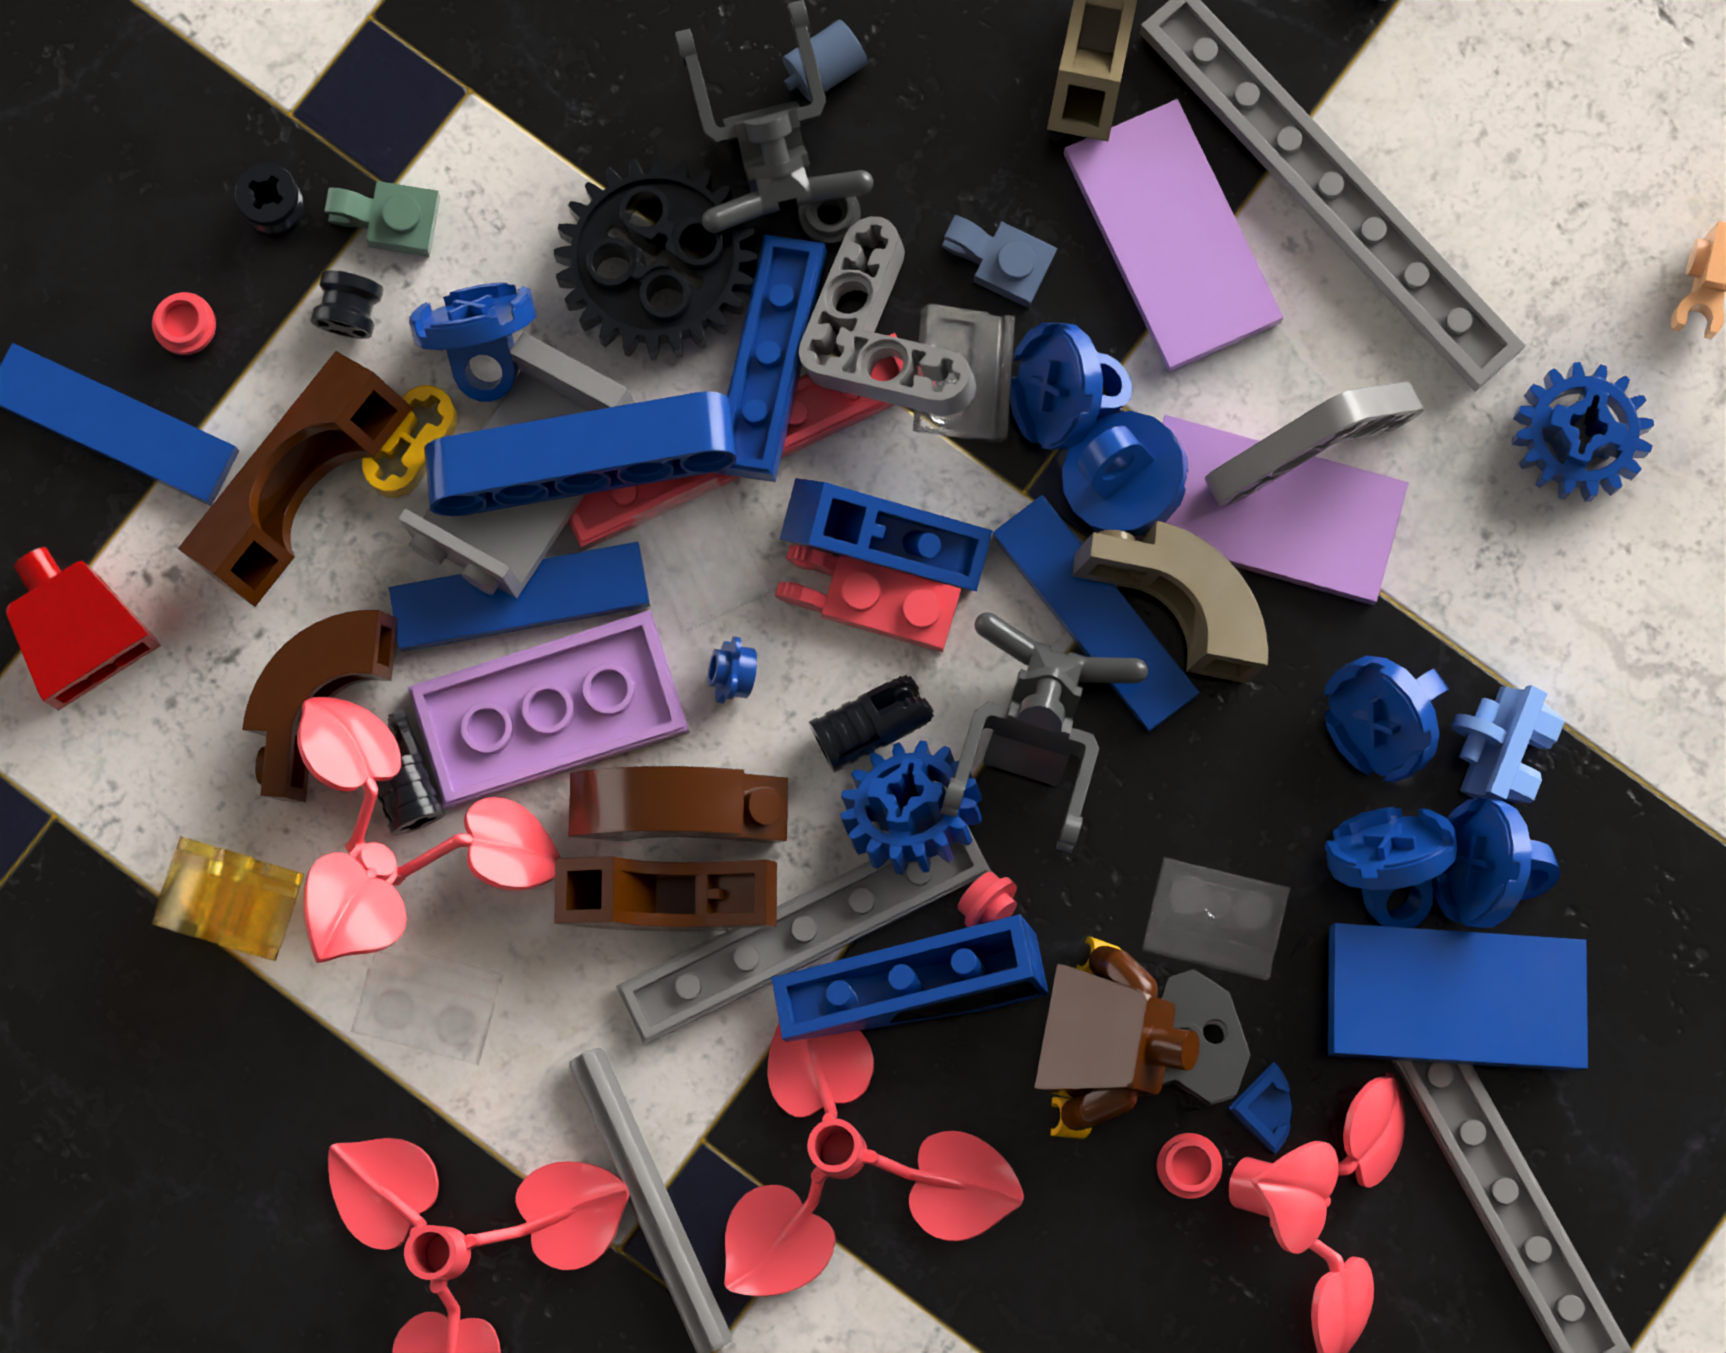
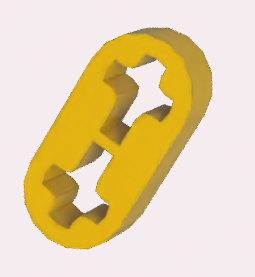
[362,385,458,498]

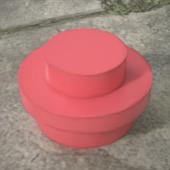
[152,292,216,355]
[958,872,1017,927]
[1157,1133,1223,1199]

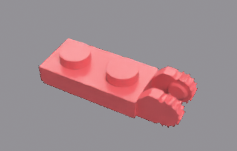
[775,544,961,652]

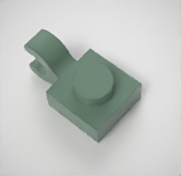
[324,181,440,257]

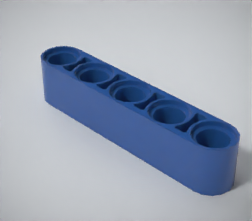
[424,391,737,517]

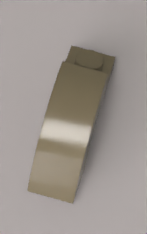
[1047,0,1137,142]
[1072,521,1268,683]

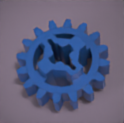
[1511,362,1654,502]
[840,740,982,875]

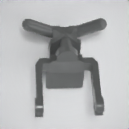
[675,0,873,233]
[940,612,1148,854]

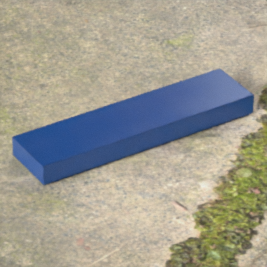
[714,235,828,482]
[0,343,239,506]
[992,495,1200,734]
[389,541,651,652]

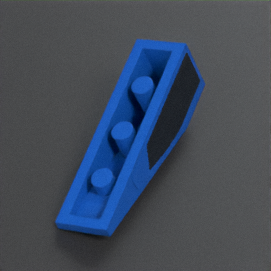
[771,914,1049,1042]

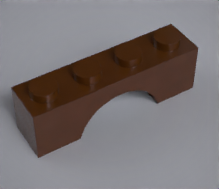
[178,351,413,607]

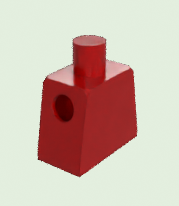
[6,547,161,711]

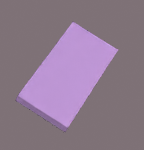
[1064,99,1284,373]
[1134,415,1409,606]
[408,610,690,810]

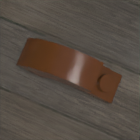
[242,610,398,803]
[568,766,788,844]
[554,856,777,931]

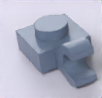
[942,215,1058,309]

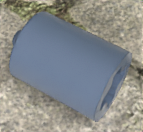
[782,19,868,102]

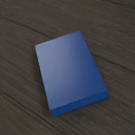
[1328,923,1588,1071]

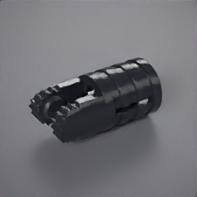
[808,675,934,773]
[375,710,446,836]

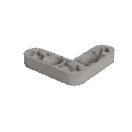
[799,216,976,415]
[1205,381,1424,507]

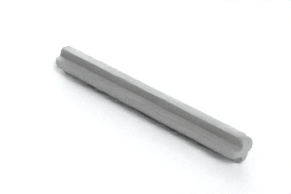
[569,1048,732,1353]

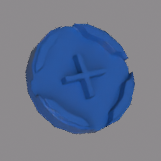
[409,282,536,402]
[1008,323,1133,450]
[1062,411,1188,536]
[1324,655,1449,783]
[1431,798,1561,928]
[1325,807,1458,928]

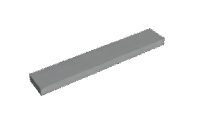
[616,825,991,1045]
[1392,1060,1632,1353]

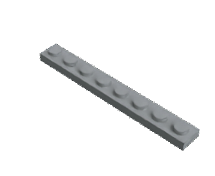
[1139,0,1526,392]

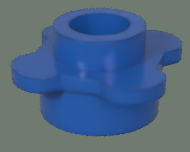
[708,636,757,704]

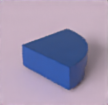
[1226,1062,1293,1155]

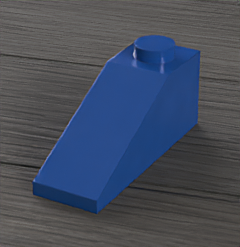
[779,478,993,592]

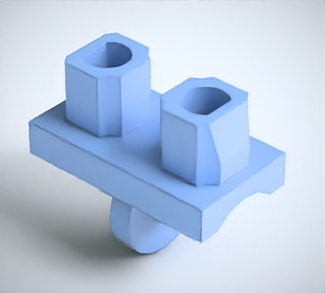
[1451,685,1565,803]

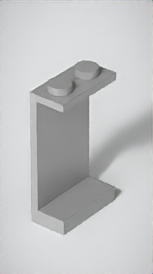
[398,332,635,599]

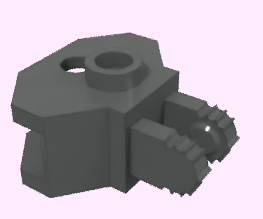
[1161,969,1251,1107]

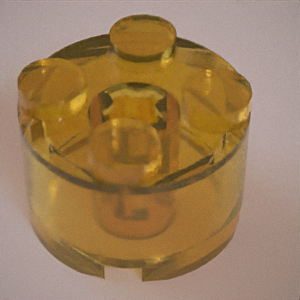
[152,836,305,961]

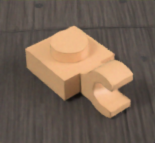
[1671,221,1726,339]

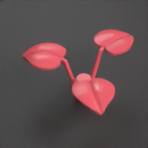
[297,697,561,963]
[724,1024,1024,1297]
[1229,1072,1405,1353]
[328,1138,629,1353]

